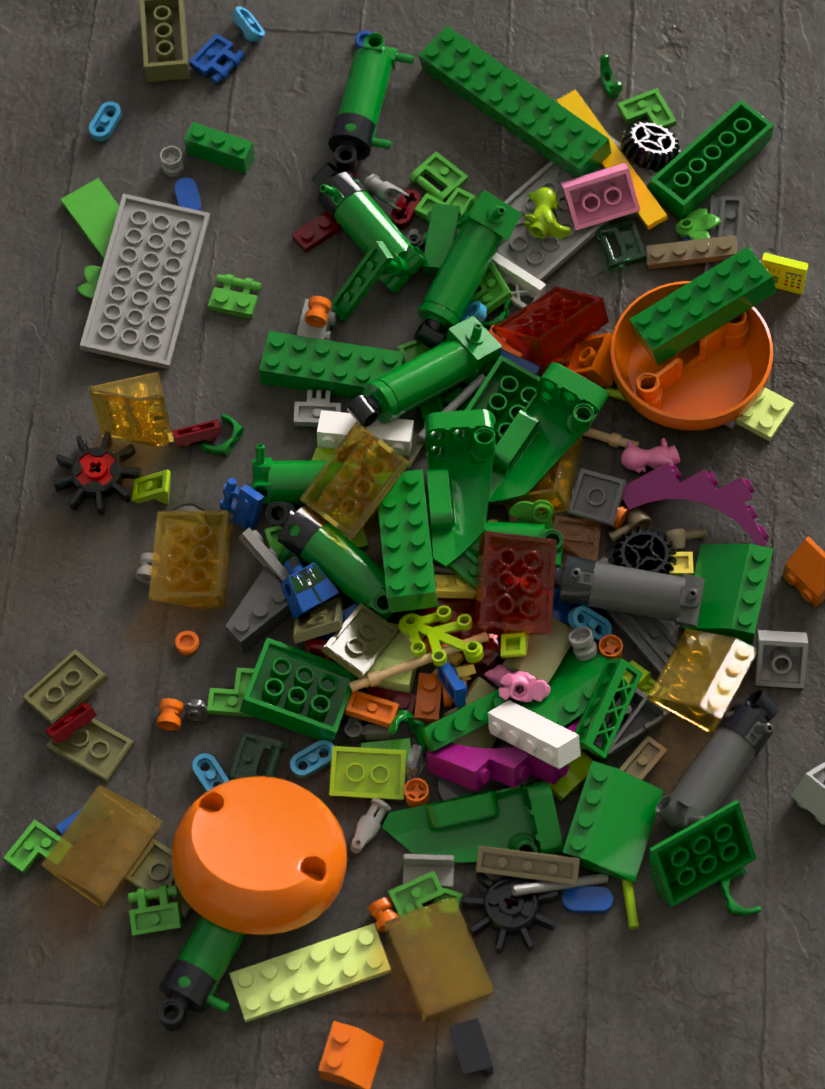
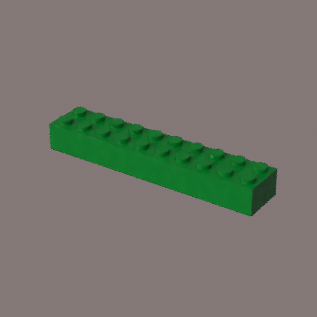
[418,26,612,178]

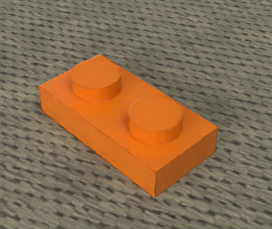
[414,673,442,723]
[345,691,399,728]

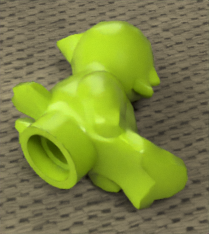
[524,187,571,241]

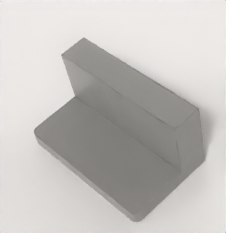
[403,854,454,889]

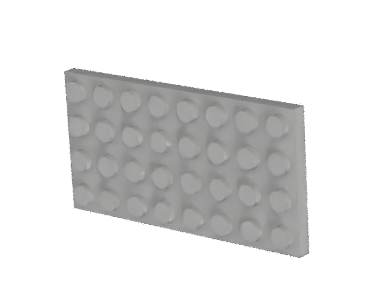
[497,134,657,282]
[80,194,210,370]

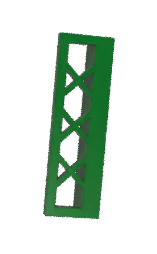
[575,658,643,759]

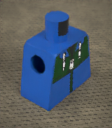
[280,557,339,619]

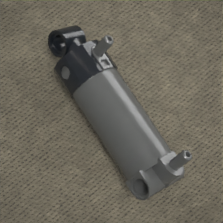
[533,556,705,628]
[655,689,779,833]

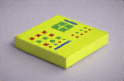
[761,253,809,295]

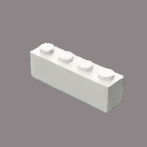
[317,410,414,457]
[488,700,581,769]

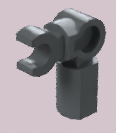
[344,705,391,744]

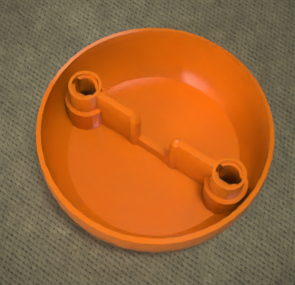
[610,281,773,431]
[171,776,347,935]

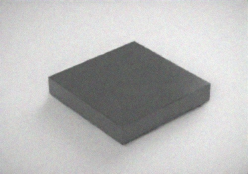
[567,468,627,527]

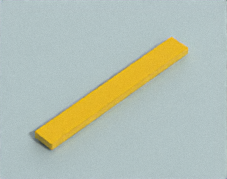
[557,90,668,230]

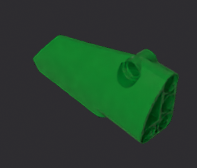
[488,362,609,503]
[424,409,495,568]
[382,780,564,863]

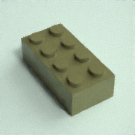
[140,0,190,83]

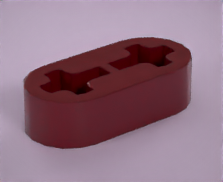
[391,190,420,230]

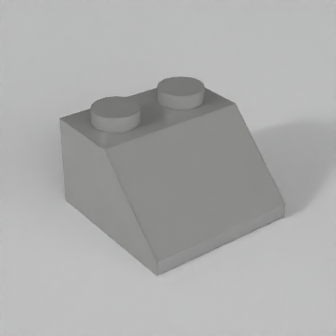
[755,630,808,689]
[791,762,825,825]

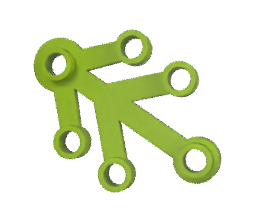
[399,605,484,667]

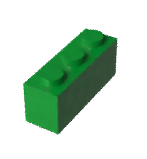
[184,122,255,174]
[422,203,462,275]

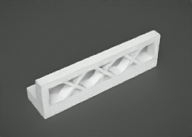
[492,252,546,314]

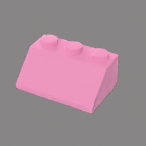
[561,163,641,230]

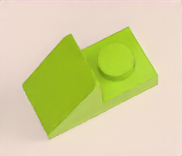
[131,469,171,505]

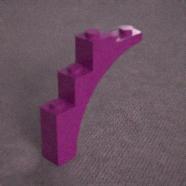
[622,462,770,547]
[427,720,580,792]

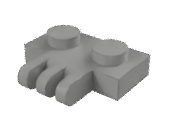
[293,389,342,427]

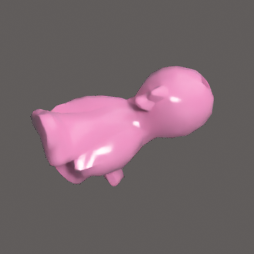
[621,438,681,473]
[484,664,551,703]

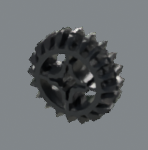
[620,121,680,172]
[612,526,677,574]

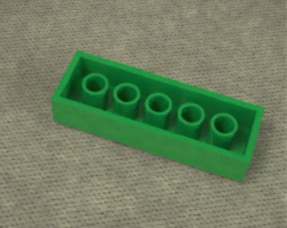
[649,100,774,220]
[629,246,777,365]
[259,331,405,399]
[375,469,438,613]

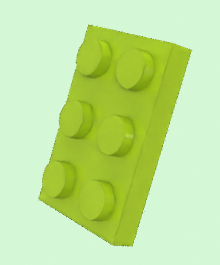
[329,746,406,800]

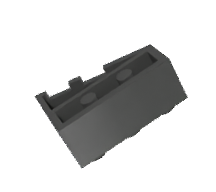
[225,566,292,654]
[586,688,671,762]

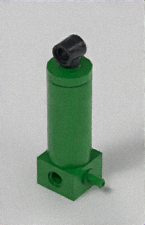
[413,190,522,349]
[347,316,502,428]

